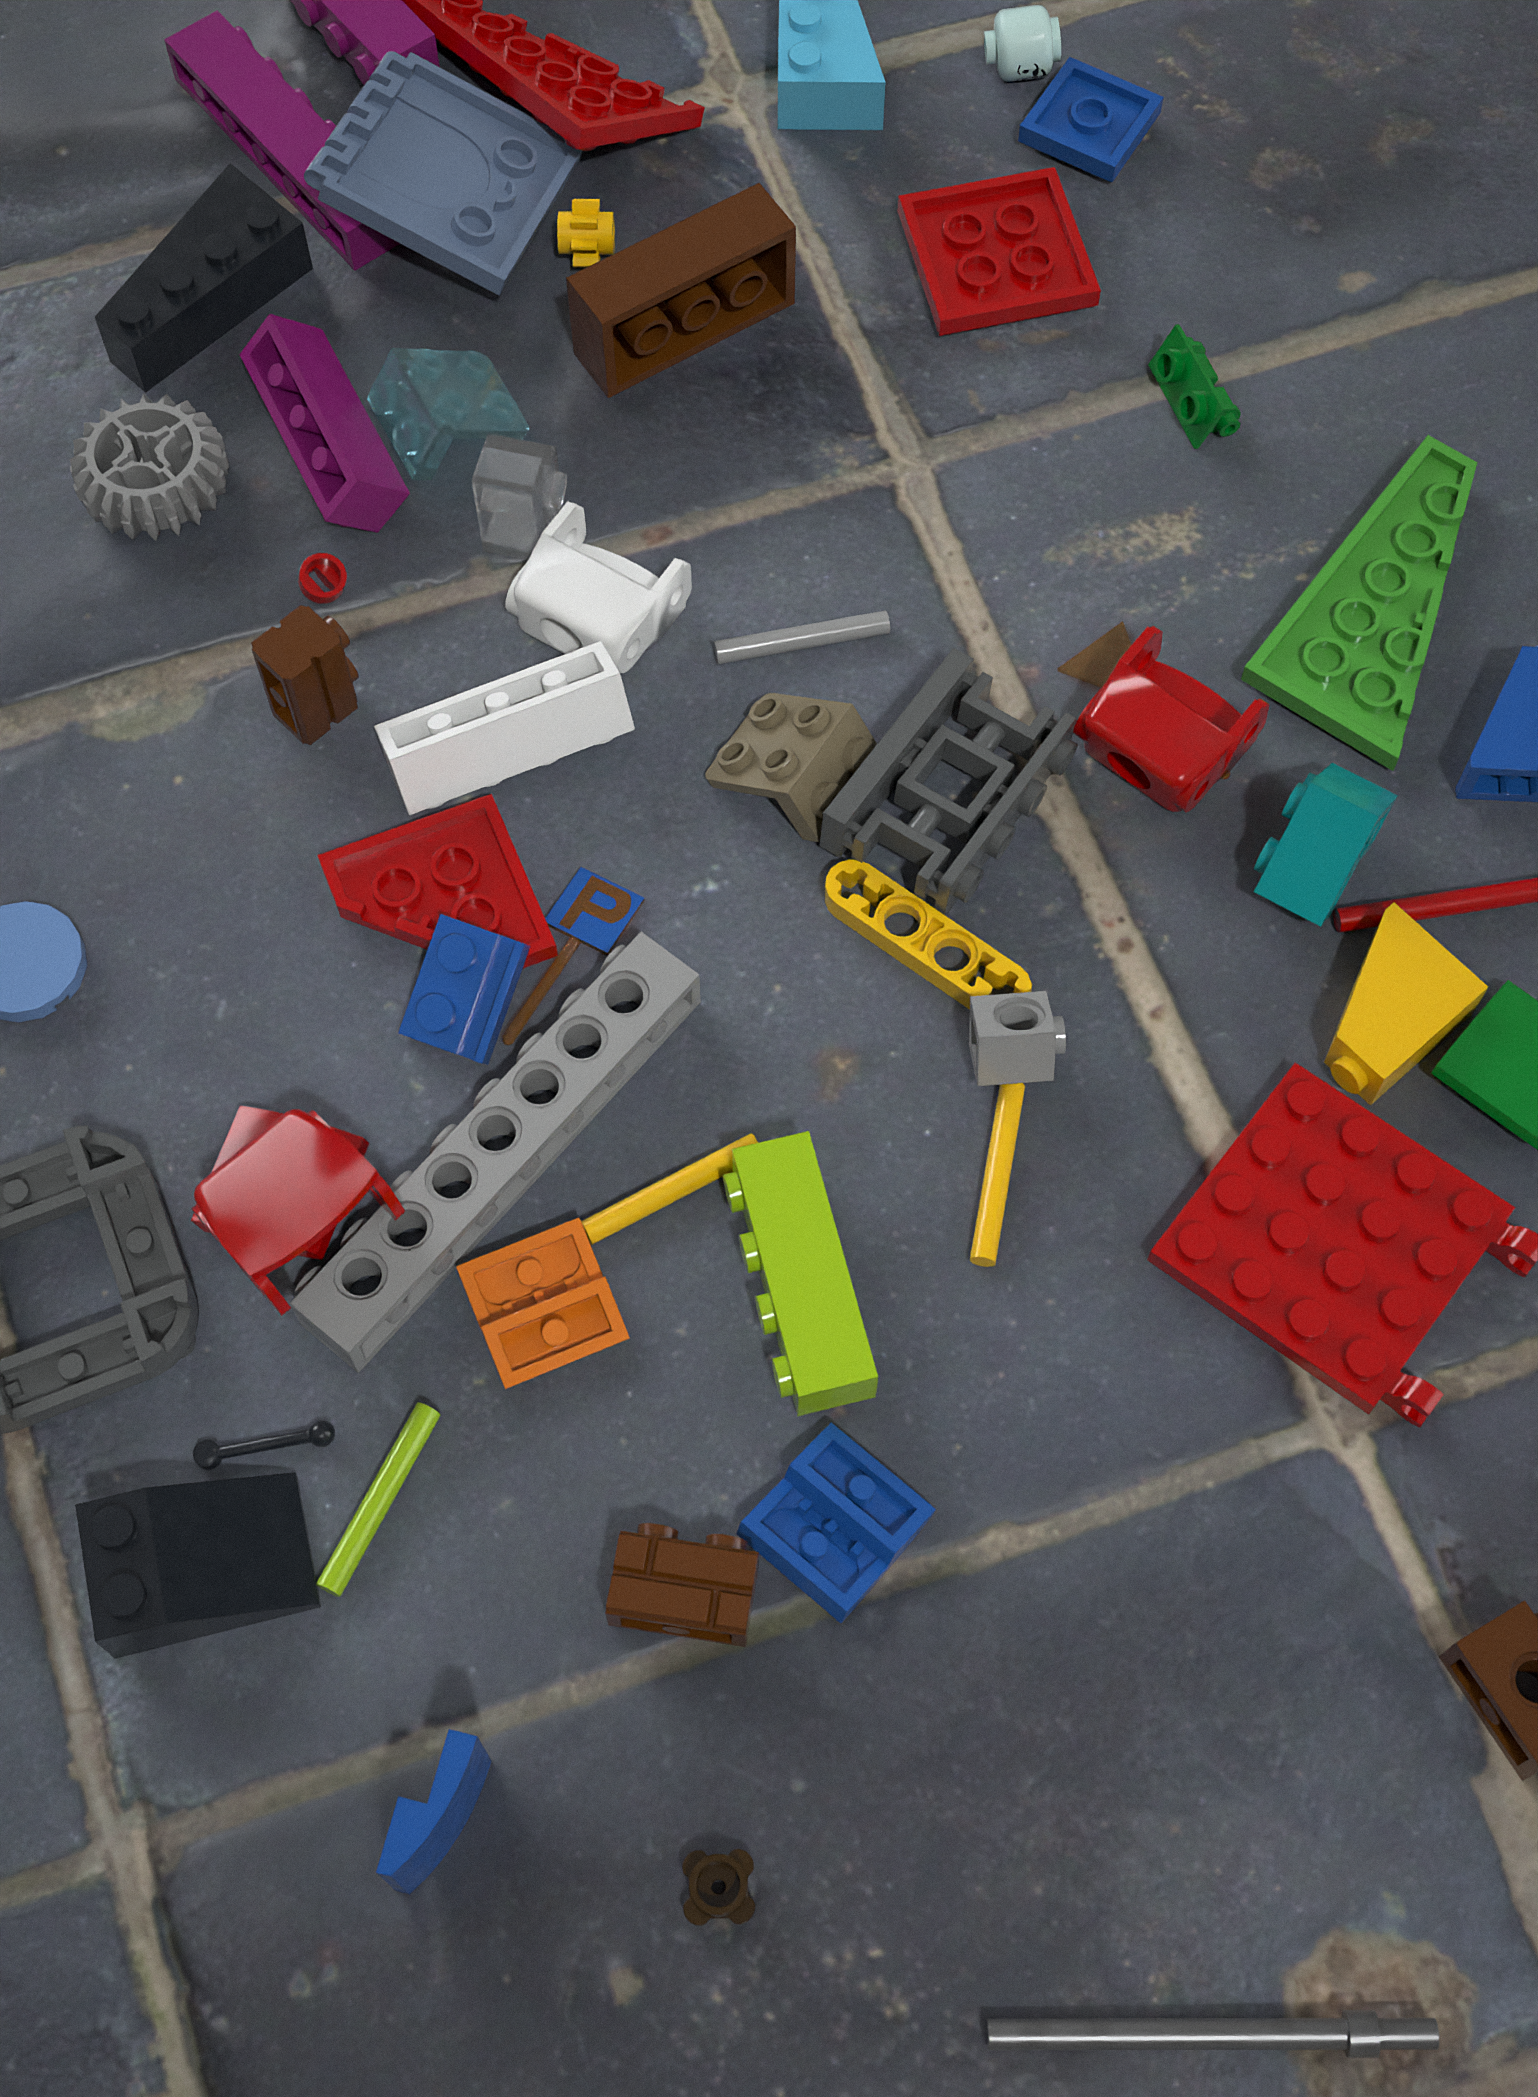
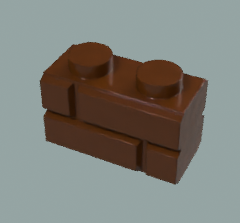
[251,605,359,745]
[605,1523,759,1647]

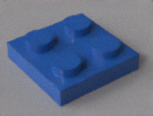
[1018,57,1164,182]

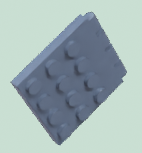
[304,51,583,296]

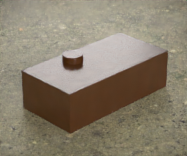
[566,183,796,398]

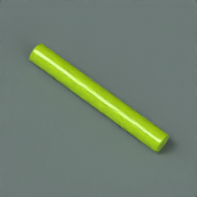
[316,1402,441,1597]

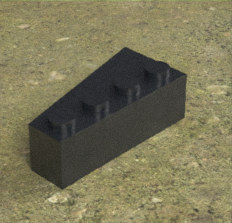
[95,163,313,393]

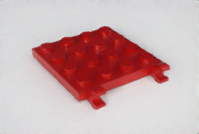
[1147,1062,1538,1428]

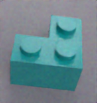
[1253,763,1398,927]

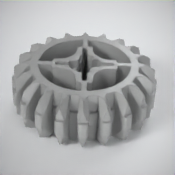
[69,393,229,541]

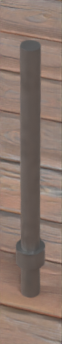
[987,2010,1439,2058]

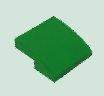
[1431,980,1538,1150]

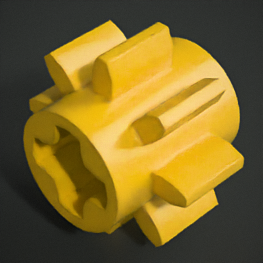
[557,199,615,267]

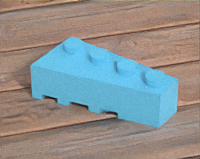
[778,0,886,130]

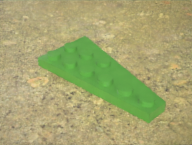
[1241,435,1478,771]

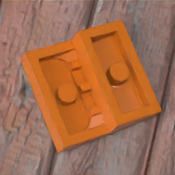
[456,1217,630,1389]

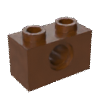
[1439,1600,1538,1781]

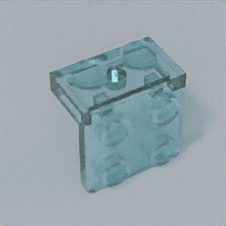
[367,348,529,480]

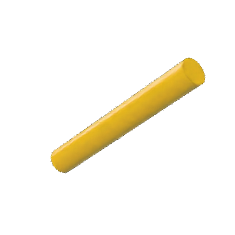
[970,1083,1025,1267]
[581,1133,758,1245]

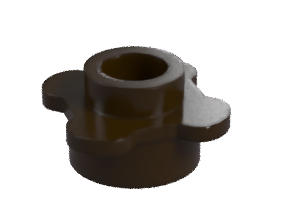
[682,1849,755,1926]

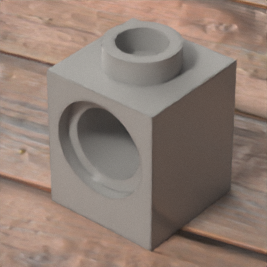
[969,991,1066,1086]

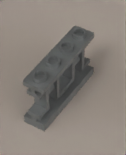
[820,648,1078,916]

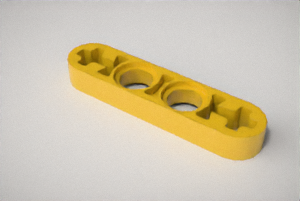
[825,859,1032,1010]

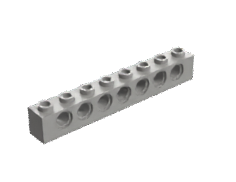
[290,931,701,1373]

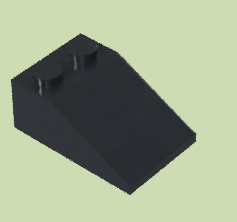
[75,1472,321,1659]

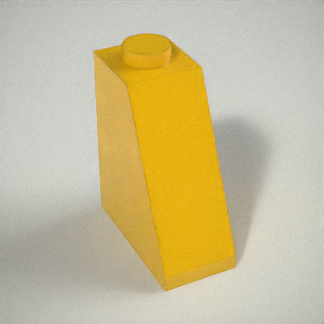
[1324,903,1488,1105]

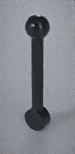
[193,1421,335,1470]

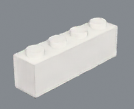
[374,641,635,815]

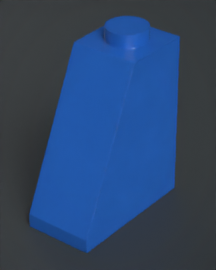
[1455,645,1538,802]

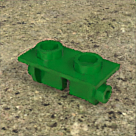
[1148,324,1241,449]

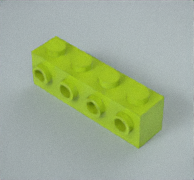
[723,1131,878,1416]

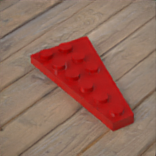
[402,0,705,151]

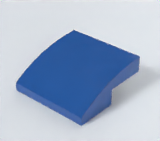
[736,1422,936,1623]
[376,1729,492,1894]

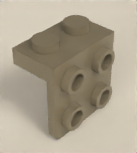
[705,693,877,843]

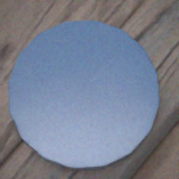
[0,901,87,1023]

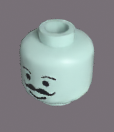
[984,5,1061,82]

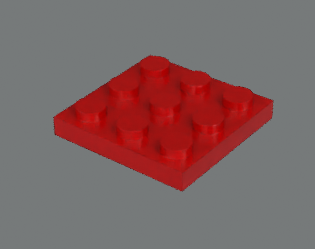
[897,167,1101,336]

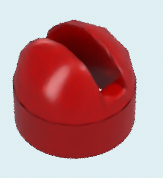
[298,553,347,604]

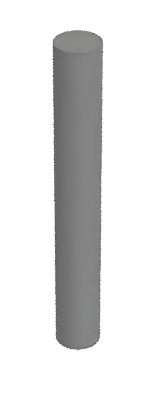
[714,610,890,664]

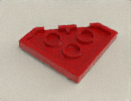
[317,794,558,969]

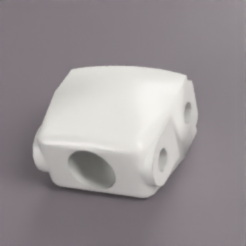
[505,501,692,673]

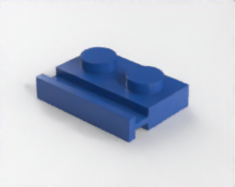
[398,914,530,1065]

